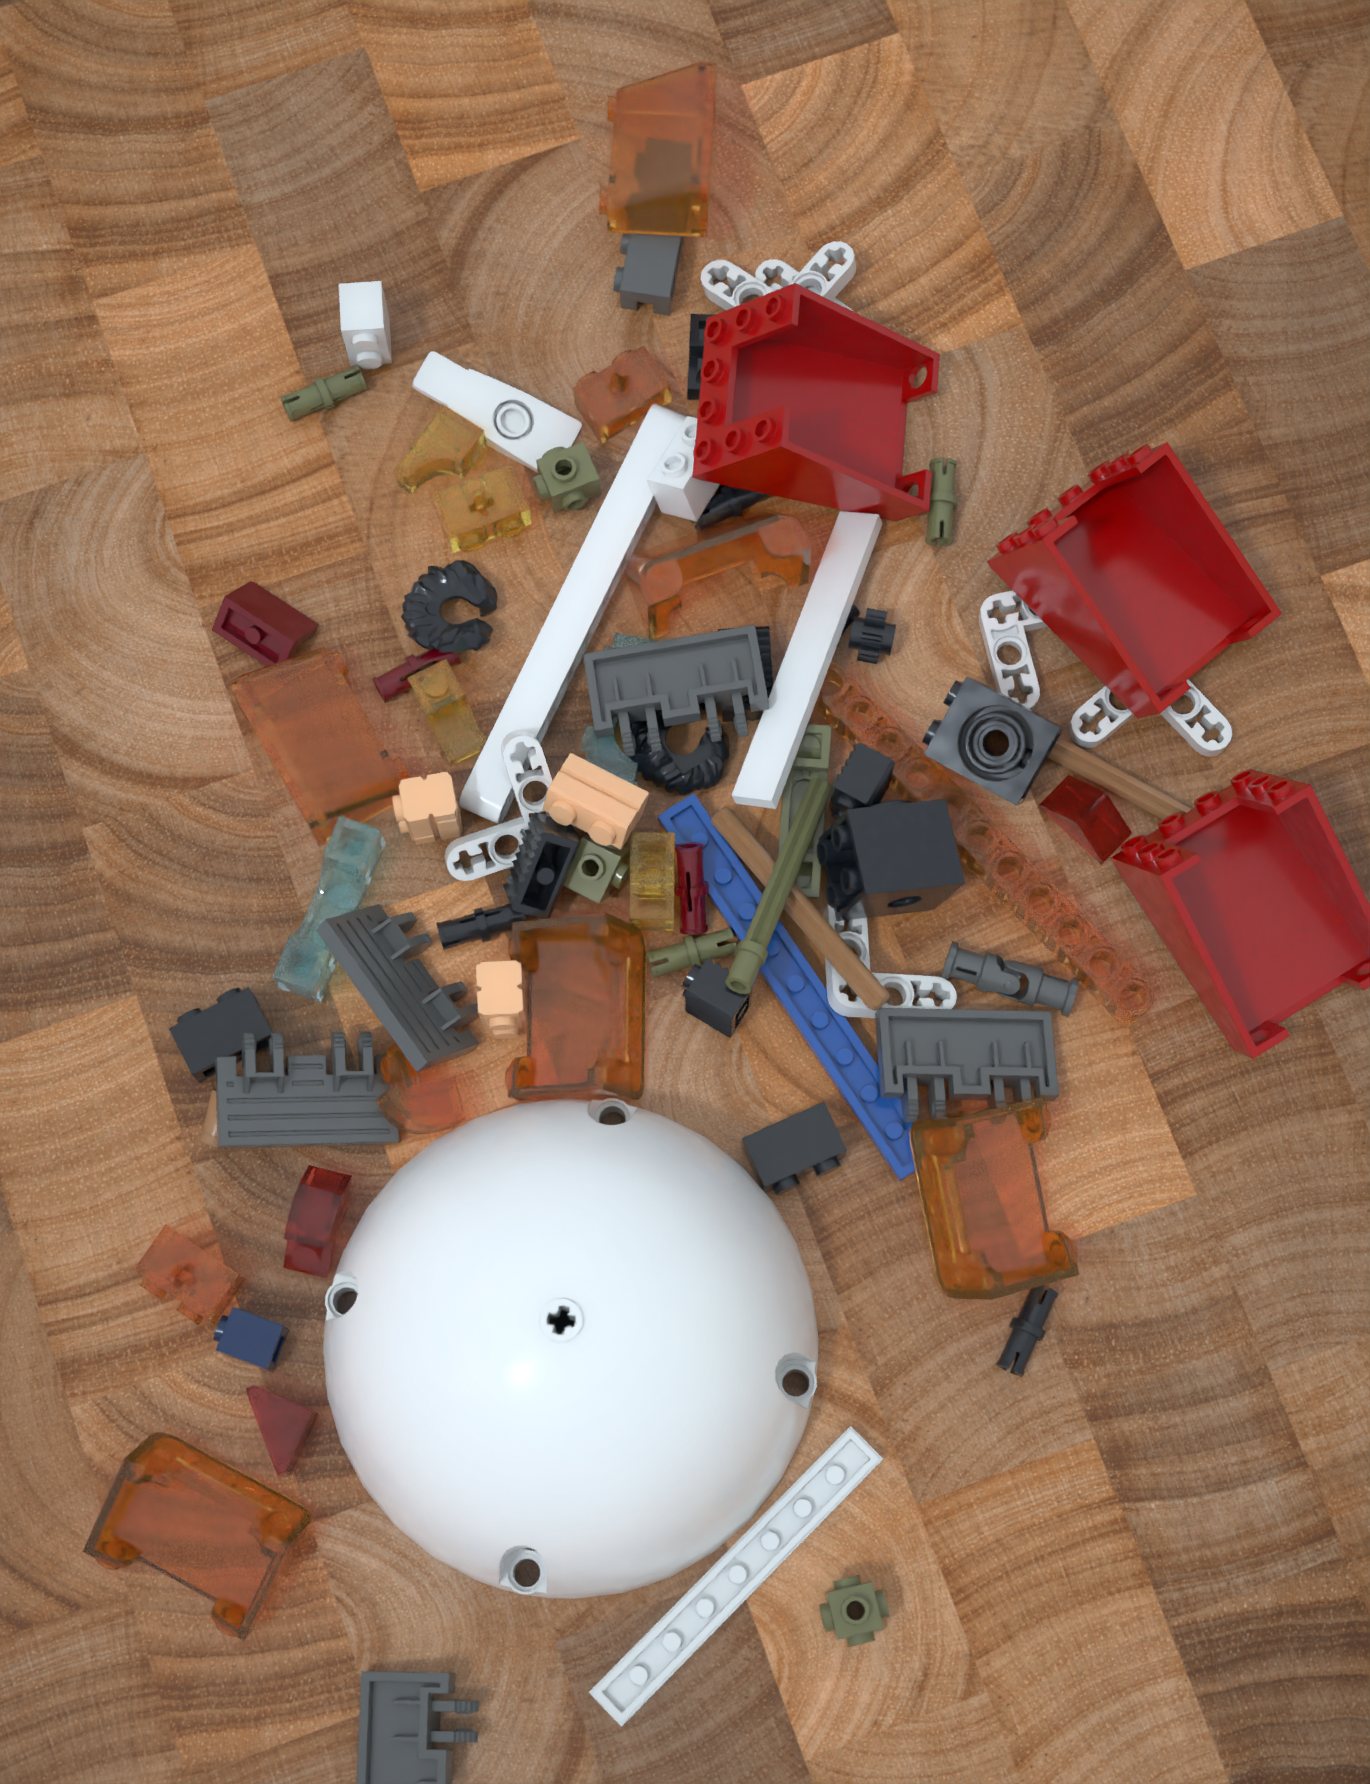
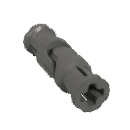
[941,941,1080,1017]

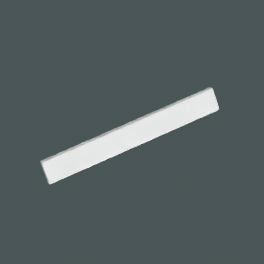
[731,511,883,809]
[589,1426,883,1727]

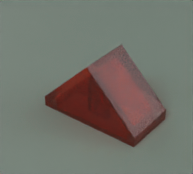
[1038,775,1132,865]
[245,1385,318,1477]

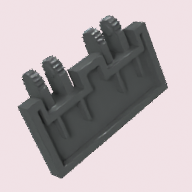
[583,625,769,757]
[316,904,479,1073]
[875,1008,1059,1124]
[215,1032,399,1149]
[357,1671,479,1784]

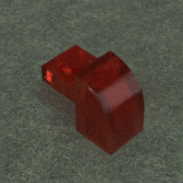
[283,1165,352,1278]

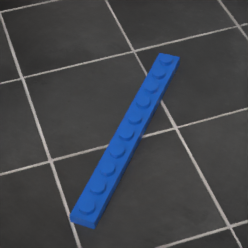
[657,793,938,1182]

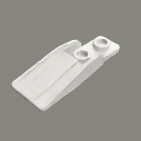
[412,351,582,473]

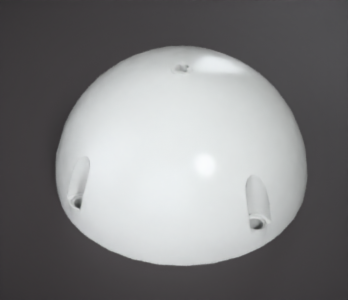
[323,1098,819,1599]

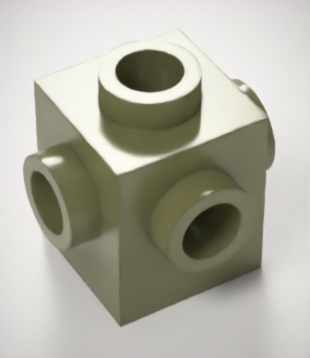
[533,442,601,512]
[564,834,631,904]
[819,1575,889,1647]

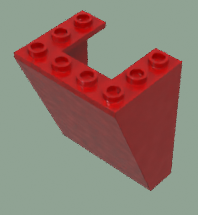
[692,283,940,522]
[987,442,1282,719]
[1111,769,1370,1059]

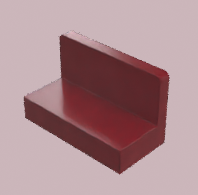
[212,581,319,676]

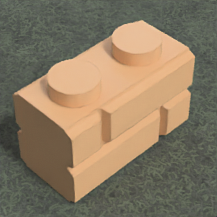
[542,753,649,850]
[392,772,464,845]
[476,960,528,1039]

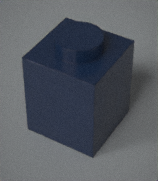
[214,1307,289,1373]

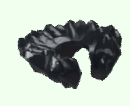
[401,560,498,655]
[630,703,730,796]

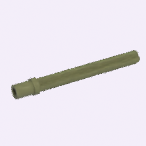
[725,777,832,994]

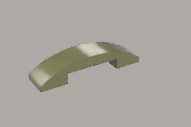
[778,724,832,899]

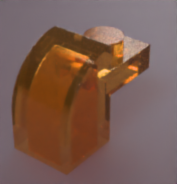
[376,1043,466,1134]

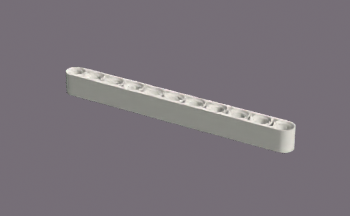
[459,403,687,824]

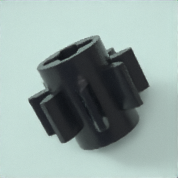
[848,608,896,664]

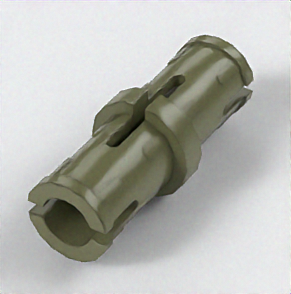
[280,365,368,422]
[926,457,958,547]
[646,927,737,979]

